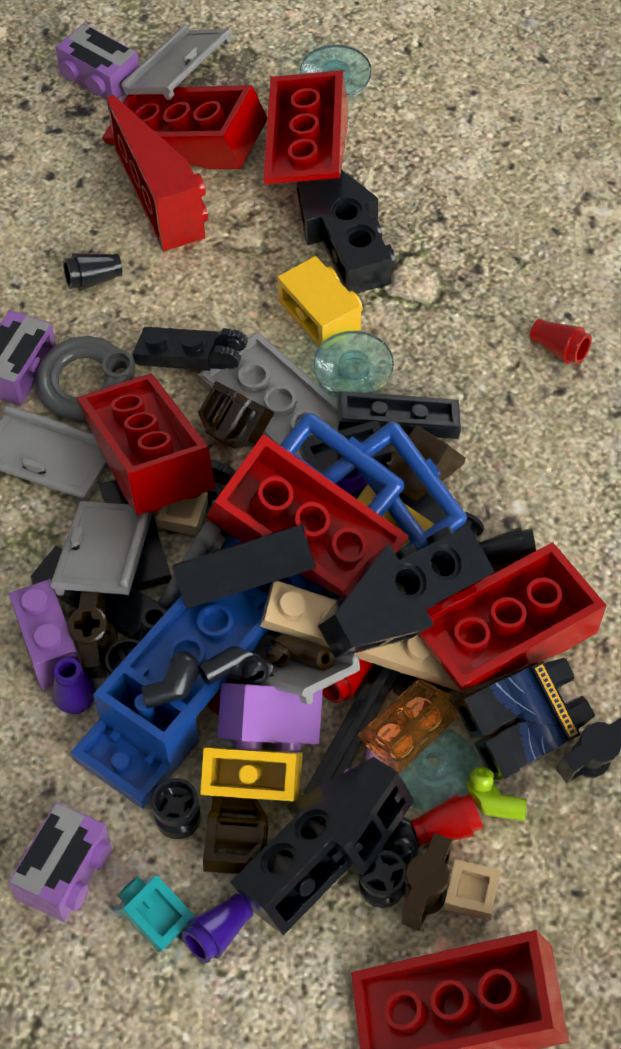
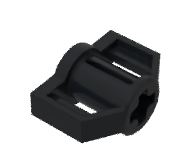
[556,717,621,784]

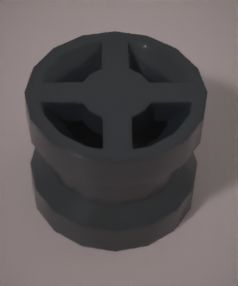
[359,850,406,908]

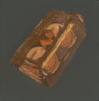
[358,678,457,774]

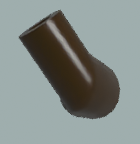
[266,635,335,670]

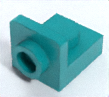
[113,875,196,952]

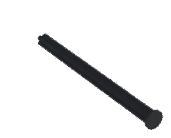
[304,512,484,795]

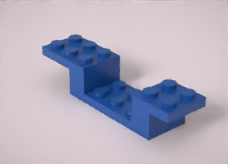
[70,537,328,809]

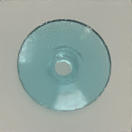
[300,45,371,97]
[314,331,394,395]
[389,727,480,811]

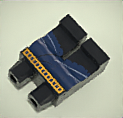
[452,658,595,780]

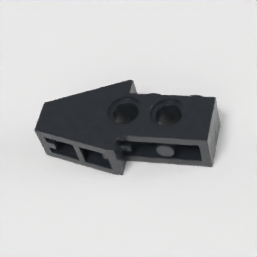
[296,169,396,294]
[318,525,495,658]
[231,757,414,936]

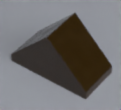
[388,425,466,502]

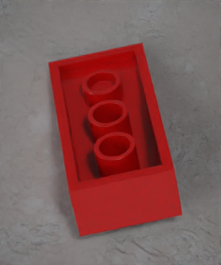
[263,70,348,184]
[102,85,268,170]
[106,95,209,252]
[77,373,216,515]
[206,434,409,596]
[418,542,607,691]
[351,930,569,1049]

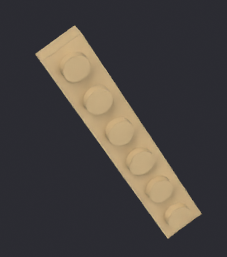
[260,581,522,694]

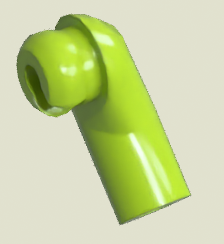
[466,767,527,821]

